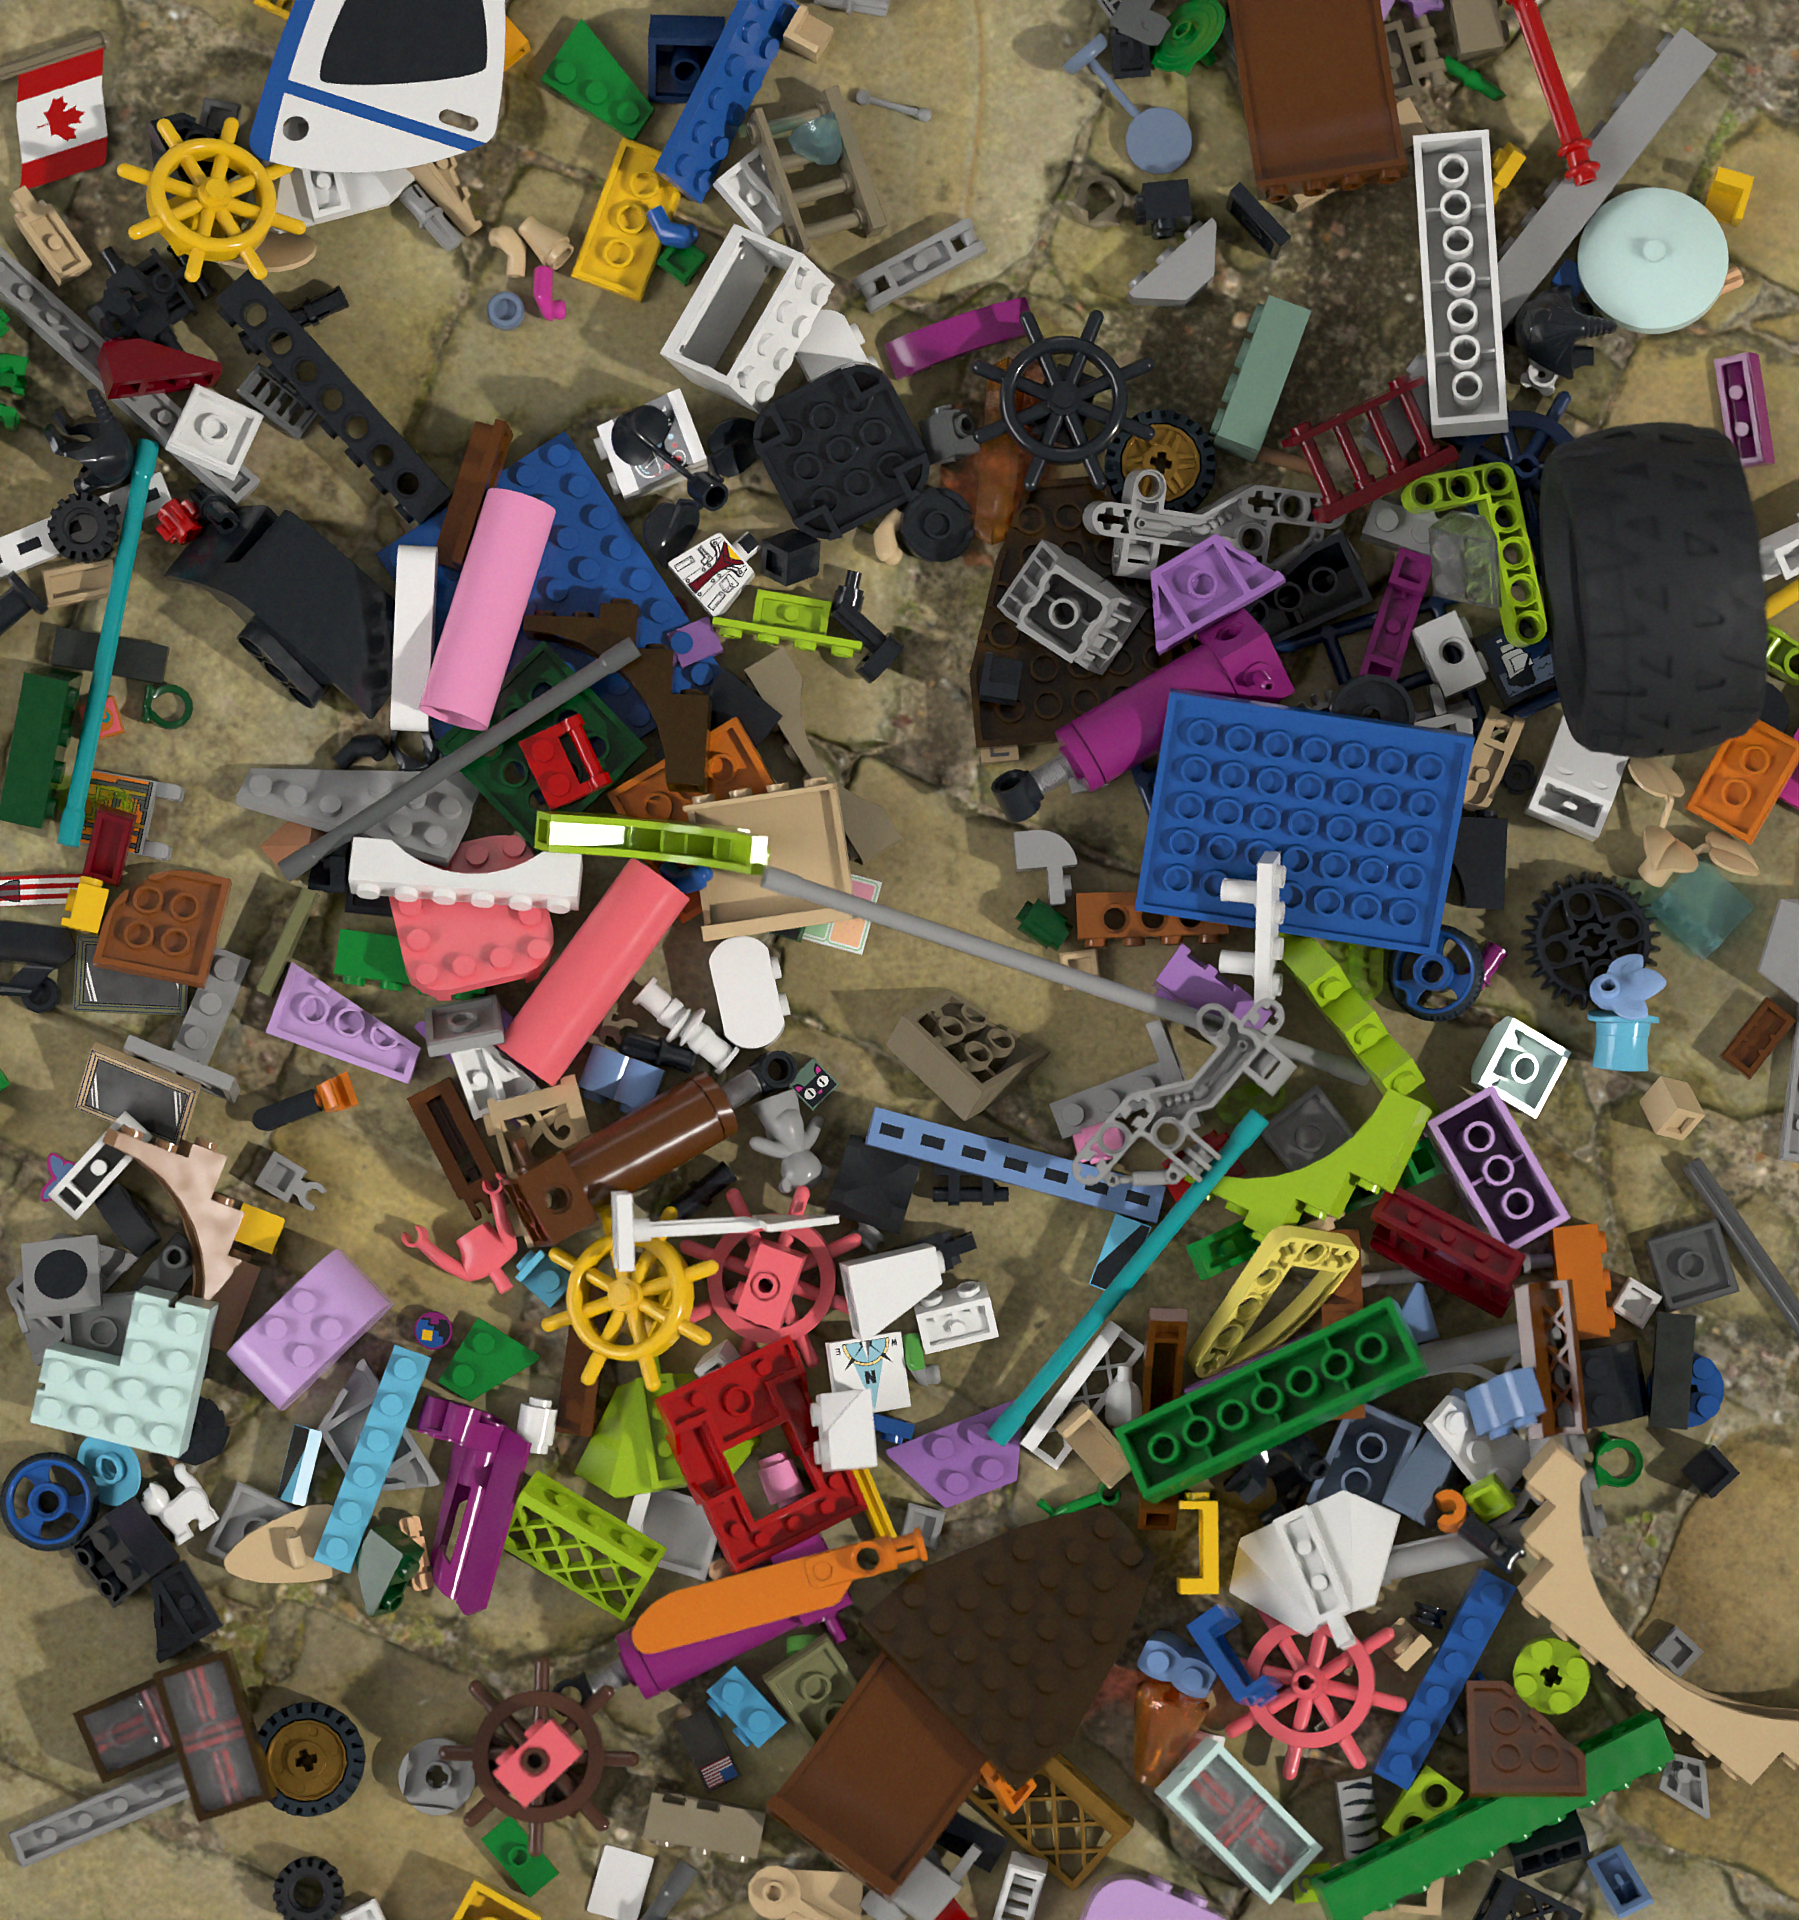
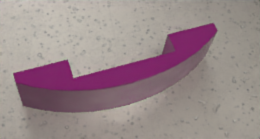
[884,297,1031,381]
[1358,547,1435,682]

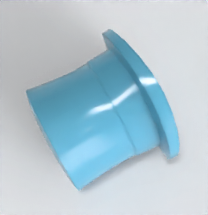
[1587,1008,1659,1072]

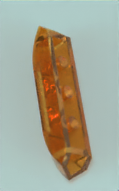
[974,356,1026,545]

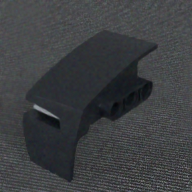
[163,505,395,719]

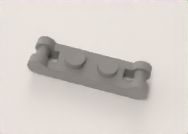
[852,217,988,314]

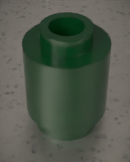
[1015,898,1073,952]

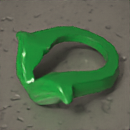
[1590,1431,1643,1489]

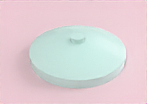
[1577,187,1729,334]

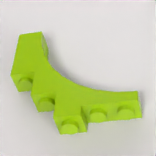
[534,810,770,876]
[1278,932,1442,1138]
[1184,1089,1432,1243]

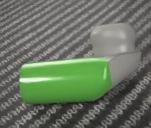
[902,1333,941,1387]

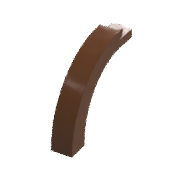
[1138,1306,1188,1531]

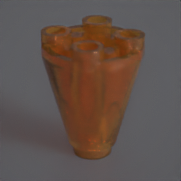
[1133,1677,1210,1787]

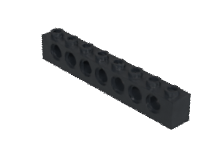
[216,269,453,525]

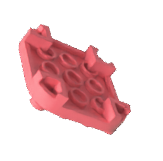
[389,835,555,1001]

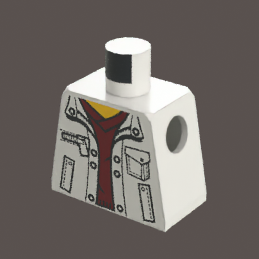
[668,531,761,619]

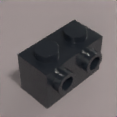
[1133,179,1192,240]

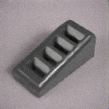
[237,363,319,441]

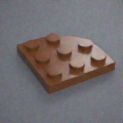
[93,870,232,989]

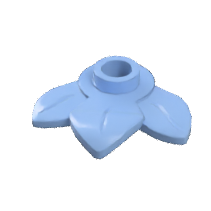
[1590,954,1666,1020]

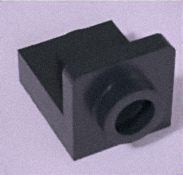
[1109,27,1151,79]
[308,841,351,893]

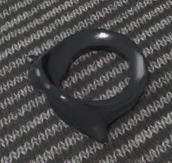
[389,727,440,772]

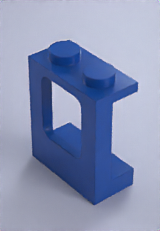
[1186,1604,1284,1708]

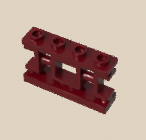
[1369,1186,1526,1319]

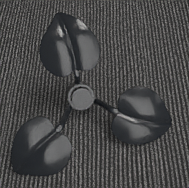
[611,405,757,569]

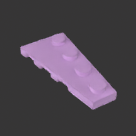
[265,962,422,1084]

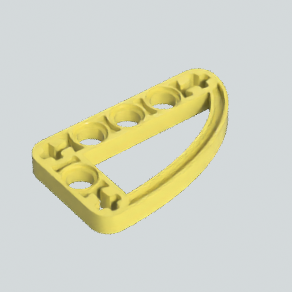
[1187,1225,1359,1378]

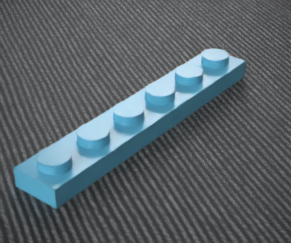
[313,1345,432,1574]

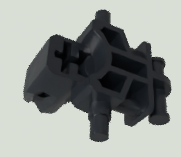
[86,245,218,352]

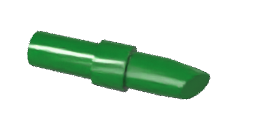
[1444,55,1507,101]

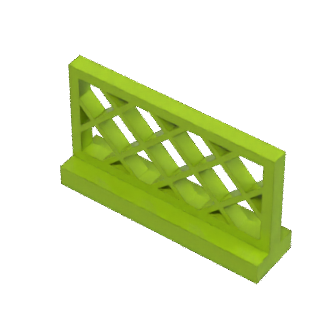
[503,1470,668,1622]

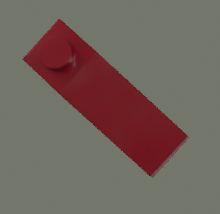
[97,337,223,400]

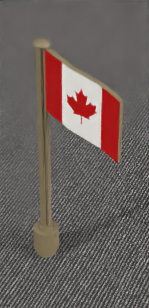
[0,29,112,190]

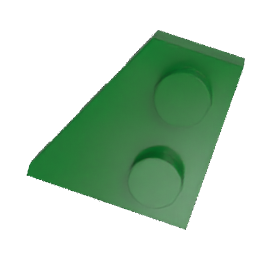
[438,1317,541,1402]

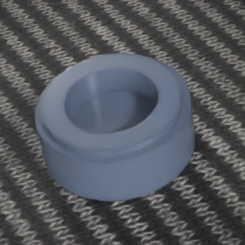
[487,291,525,331]

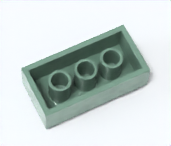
[1208,295,1311,463]

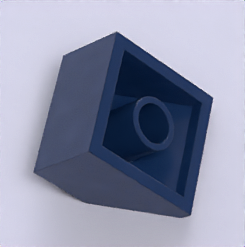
[648,14,725,104]

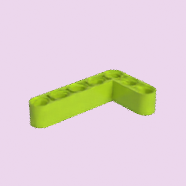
[1401,462,1547,648]

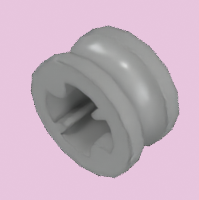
[849,1222,887,1254]

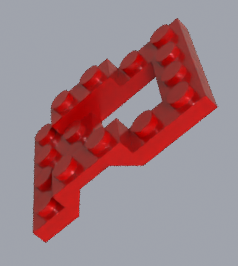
[653,1335,868,1574]

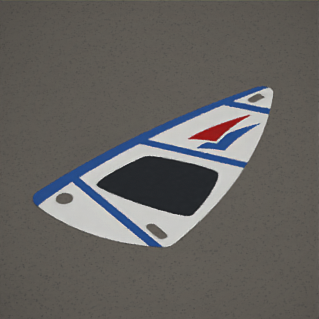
[249,0,506,173]

